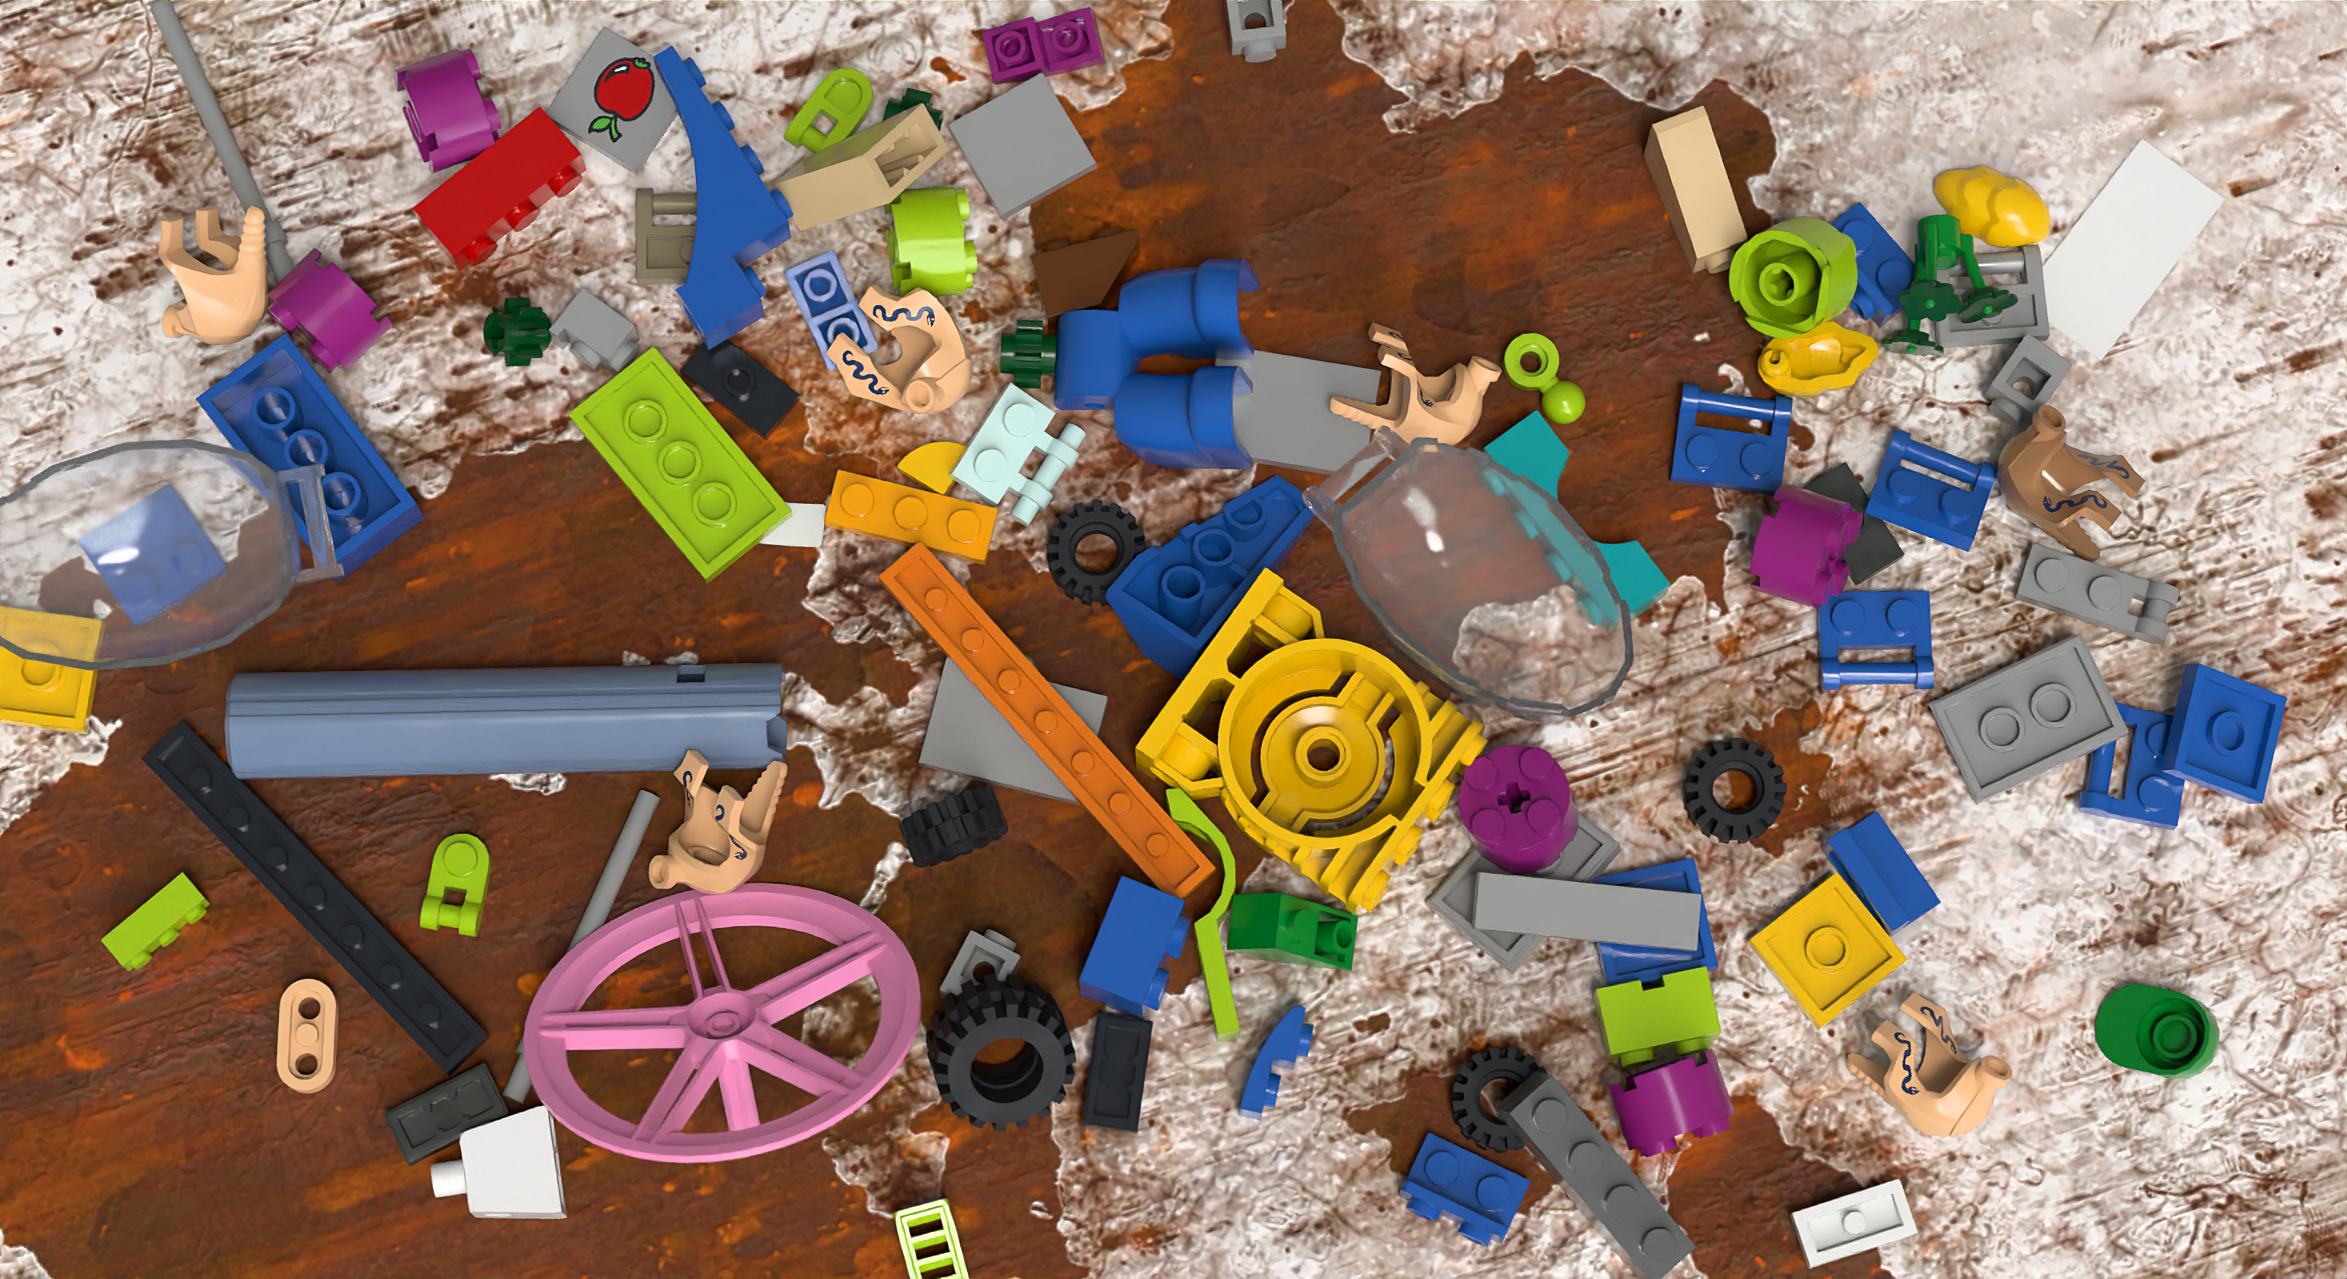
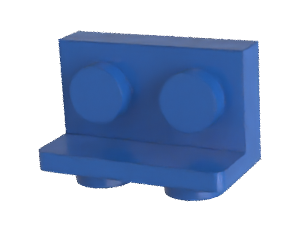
[1831,202,1915,328]
[1399,1132,1531,1247]

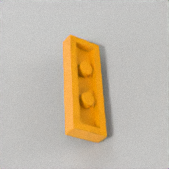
[824,470,999,565]

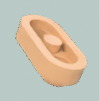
[277,979,339,1094]

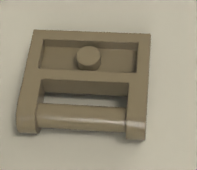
[636,188,747,285]

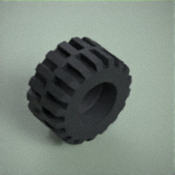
[926,974,1076,1131]

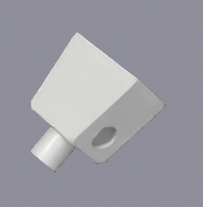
[431,1106,567,1219]

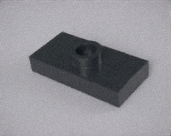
[680,339,800,441]
[1081,1013,1153,1134]

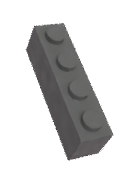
[1494,1071,1696,1279]

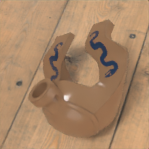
[1996,405,2146,562]

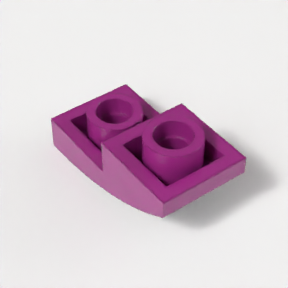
[982,7,1106,85]

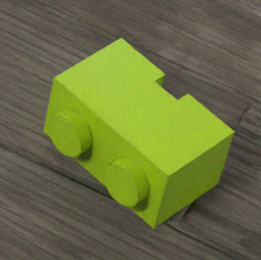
[1592,966,1721,1068]

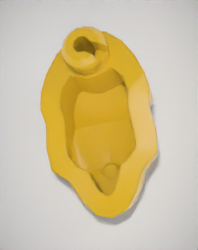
[1933,165,2051,248]
[1758,321,1879,398]

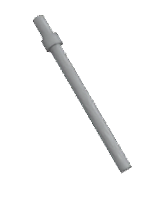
[150,0,294,283]
[502,790,660,1104]

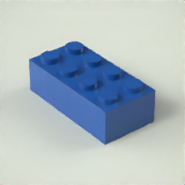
[196,333,425,584]

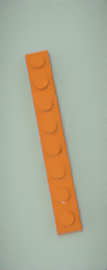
[878,541,1216,900]

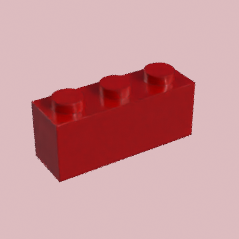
[412,106,587,271]

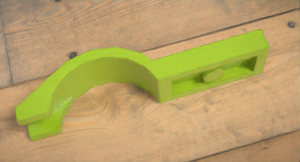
[1166,787,1240,1043]

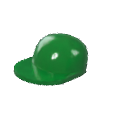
[2095,984,2220,1079]

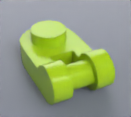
[784,68,874,153]
[420,834,491,937]

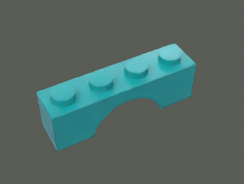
[1480,410,1670,634]

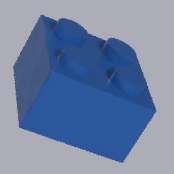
[1079,876,1191,1020]

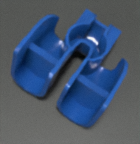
[1054,258,1260,469]

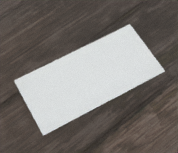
[2042,139,2225,361]

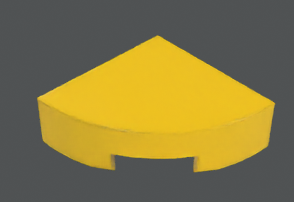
[897,442,966,496]

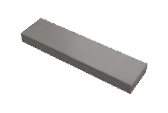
[1472,872,1701,952]

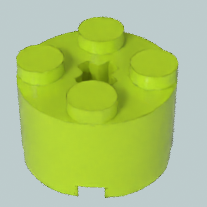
[884,185,977,297]
[1729,216,1858,338]

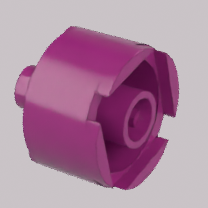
[393,48,502,174]
[266,248,393,374]
[1750,483,1863,609]
[1458,745,1579,874]
[1606,1048,1736,1157]

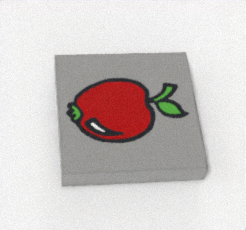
[545,26,678,175]

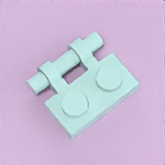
[948,383,1086,526]

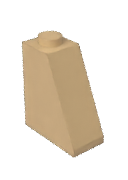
[773,103,949,231]
[1643,106,1748,274]

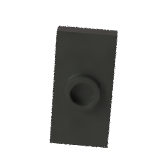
[1803,462,1905,586]
[383,1063,511,1166]

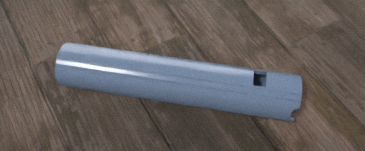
[225,662,787,779]

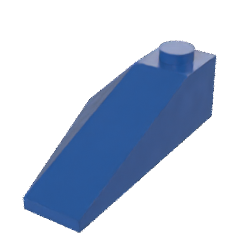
[1105,475,1322,681]

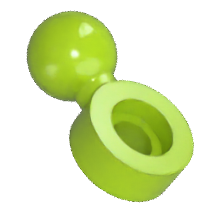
[1503,333,1585,424]

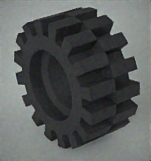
[1047,500,1146,606]
[1683,738,1787,844]
[899,786,1009,868]
[1450,1047,1548,1153]

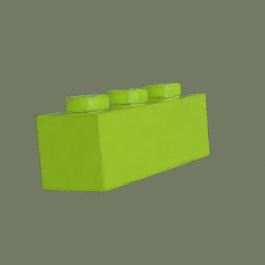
[101,872,210,971]

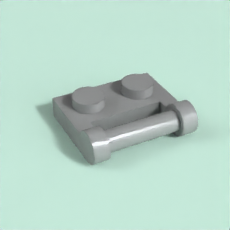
[1935,244,2050,348]

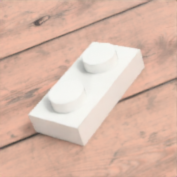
[1790,1179,1918,1269]

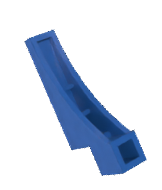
[654,46,793,350]

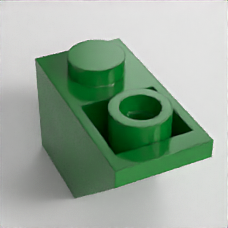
[1226,893,1358,971]

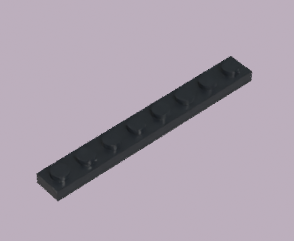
[141,720,490,1077]

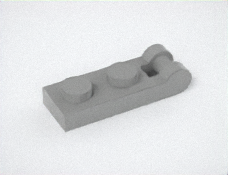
[2014,543,2180,645]

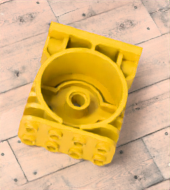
[1135,567,1488,916]

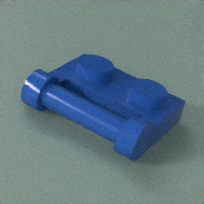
[1670,382,1793,496]
[1864,428,1997,552]
[1817,591,1934,691]
[2077,702,2185,830]

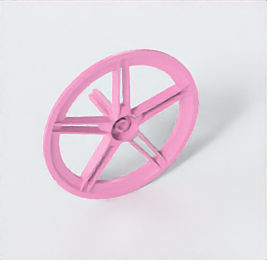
[523,883,922,1163]

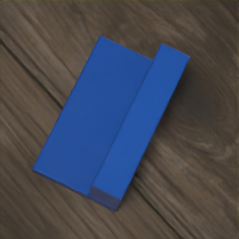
[1821,811,1941,937]

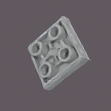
[948,73,1096,220]

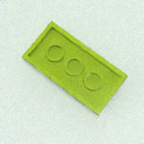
[568,346,793,584]

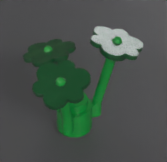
[1881,215,2018,356]

